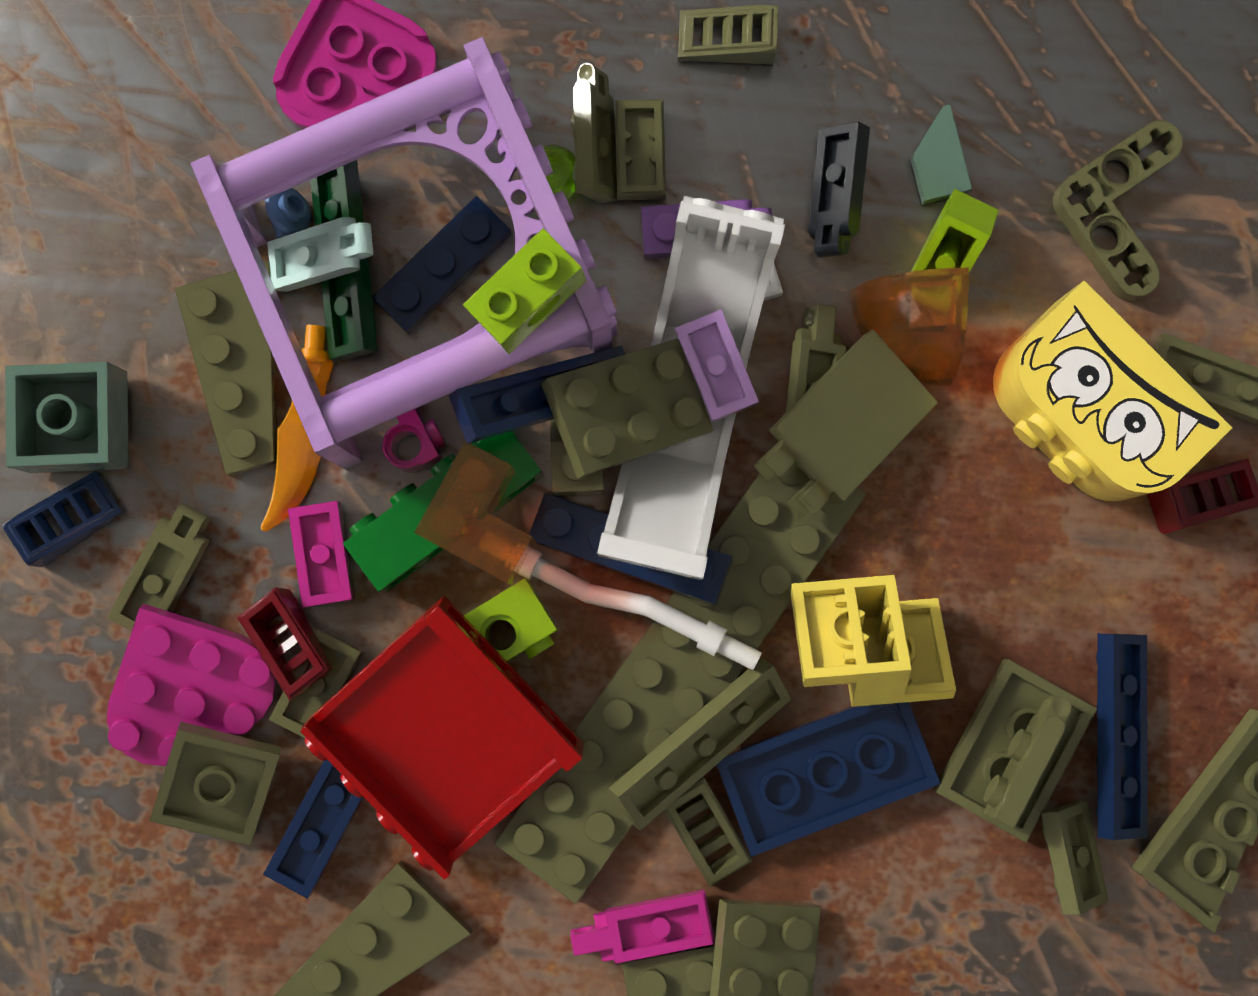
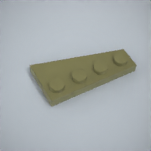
[174,261,277,477]
[1131,708,1258,934]
[274,861,473,996]

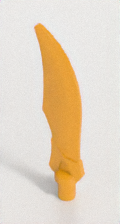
[261,325,334,532]

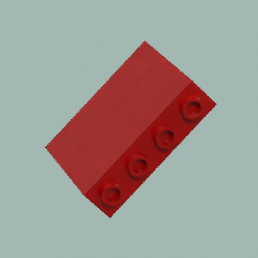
[300,595,584,880]

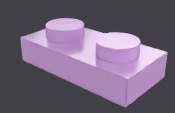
[675,309,759,422]

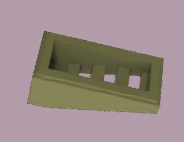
[678,5,778,65]
[664,777,752,887]

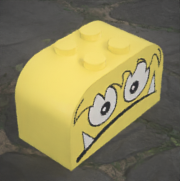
[993,281,1232,501]

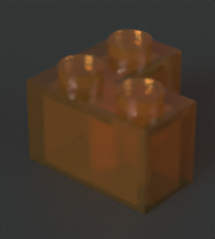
[414,441,536,585]

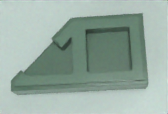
[910,104,973,205]

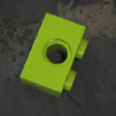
[463,228,587,354]
[464,578,559,662]

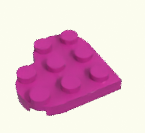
[273,0,438,130]
[107,604,277,766]

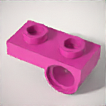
[382,408,446,473]

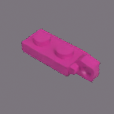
[570,889,715,964]

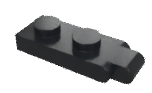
[808,121,870,258]

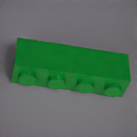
[342,431,544,593]

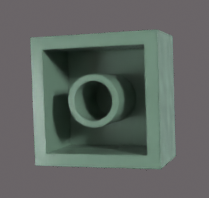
[5,361,129,473]

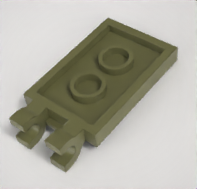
[754,329,938,517]

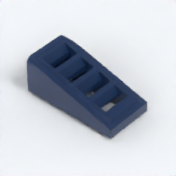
[2,471,124,567]

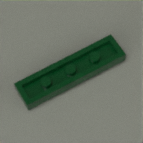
[310,160,378,361]

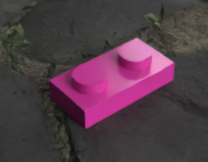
[288,501,355,608]

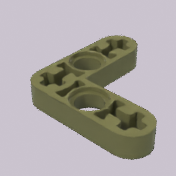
[1053,121,1183,301]

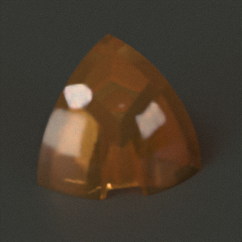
[850,267,969,386]

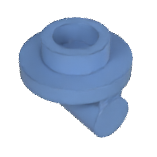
[264,188,311,239]

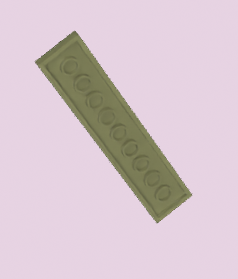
[494,462,867,904]

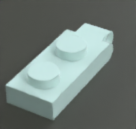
[267,217,374,292]

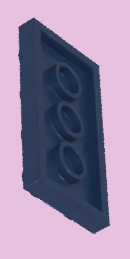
[716,702,941,857]

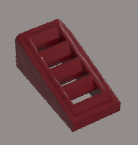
[1147,458,1258,534]
[237,587,332,700]

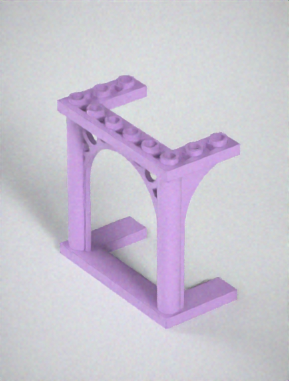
[190,37,618,469]

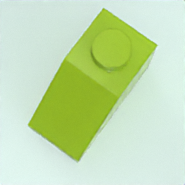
[901,188,998,314]

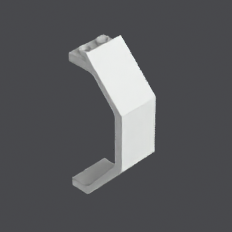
[597,196,785,580]

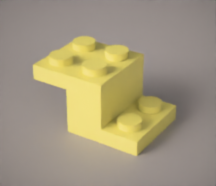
[791,575,956,707]

